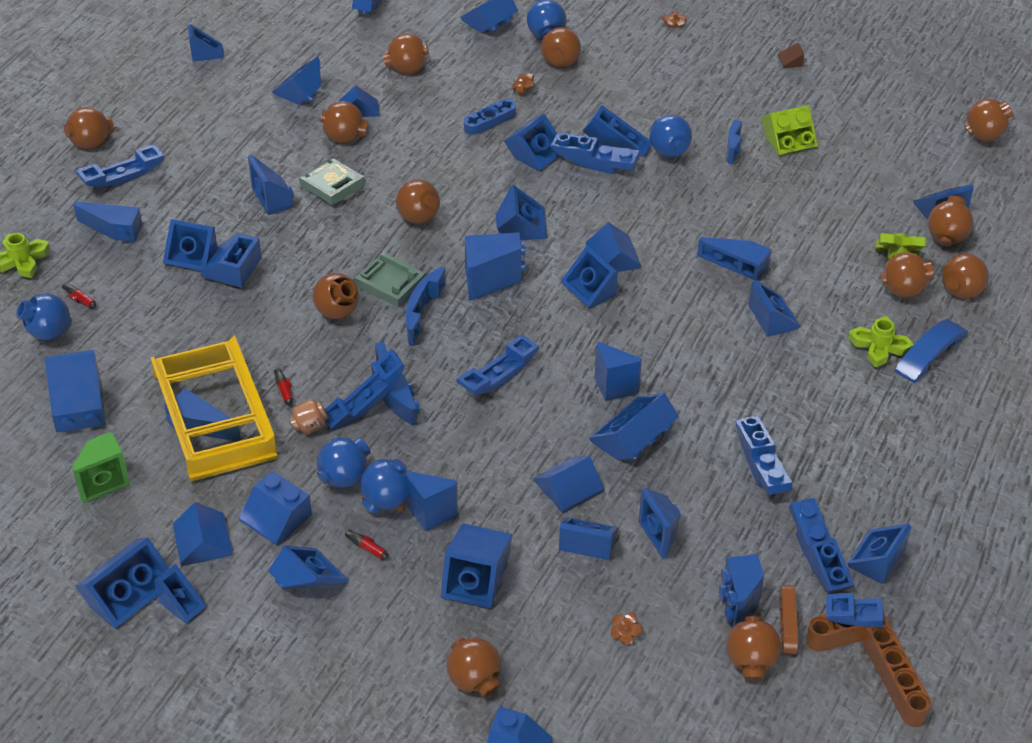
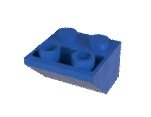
[200,233,262,288]
[719,554,764,628]

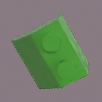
[72,432,130,503]

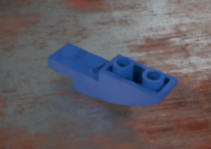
[551,132,640,174]
[371,342,420,426]
[735,416,792,495]
[789,497,854,593]

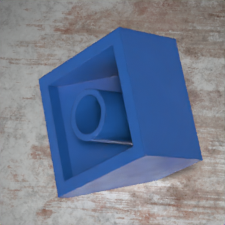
[460,0,519,33]
[504,113,559,171]
[239,471,312,546]

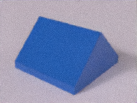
[913,184,974,219]
[163,219,218,271]
[586,222,641,272]
[561,245,618,308]
[749,279,800,337]
[594,342,642,401]
[534,456,604,513]
[406,471,458,531]
[173,502,233,566]
[559,517,618,560]
[847,523,912,584]

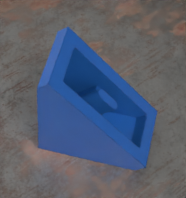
[188,24,224,62]
[339,85,379,117]
[154,564,206,623]

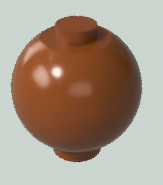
[541,27,581,68]
[383,33,429,74]
[965,99,1014,141]
[320,101,368,143]
[64,107,114,149]
[396,179,440,224]
[928,196,974,247]
[880,252,934,298]
[942,253,989,299]
[313,273,359,319]
[726,616,781,679]
[446,637,501,698]

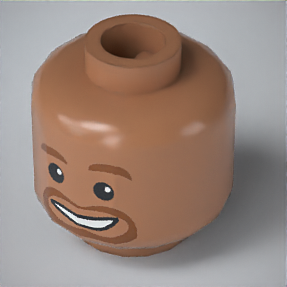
[290,399,328,435]

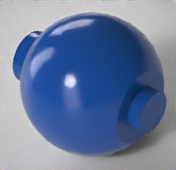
[527,0,566,39]
[650,114,692,157]
[17,293,72,340]
[317,437,371,488]
[360,459,409,514]

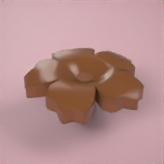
[663,11,687,28]
[512,73,535,95]
[610,612,643,645]

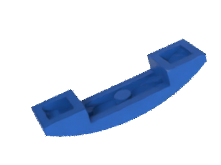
[76,144,164,187]
[406,267,446,346]
[894,319,968,383]
[457,334,539,395]
[325,349,405,431]

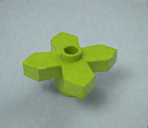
[0,233,50,278]
[875,233,926,260]
[848,316,914,367]

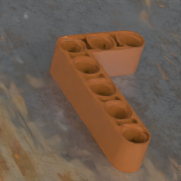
[806,613,931,727]

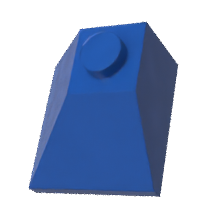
[272,56,321,104]
[248,155,294,215]
[496,185,547,240]
[638,488,681,559]
[268,546,349,589]
[487,706,553,743]

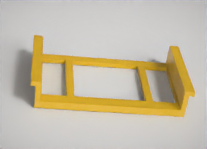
[150,335,278,482]

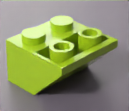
[761,105,818,155]

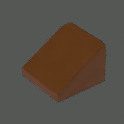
[778,43,804,68]

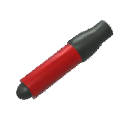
[62,283,96,308]
[274,368,294,405]
[345,529,388,559]

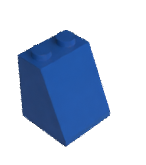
[465,232,526,300]
[45,350,106,433]
[440,523,512,609]

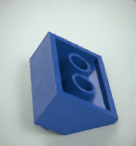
[589,392,679,461]
[75,537,169,628]

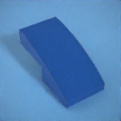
[726,119,742,165]
[826,593,884,627]

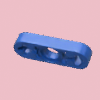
[464,99,516,135]

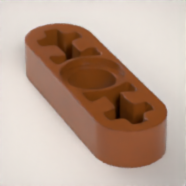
[779,585,798,654]

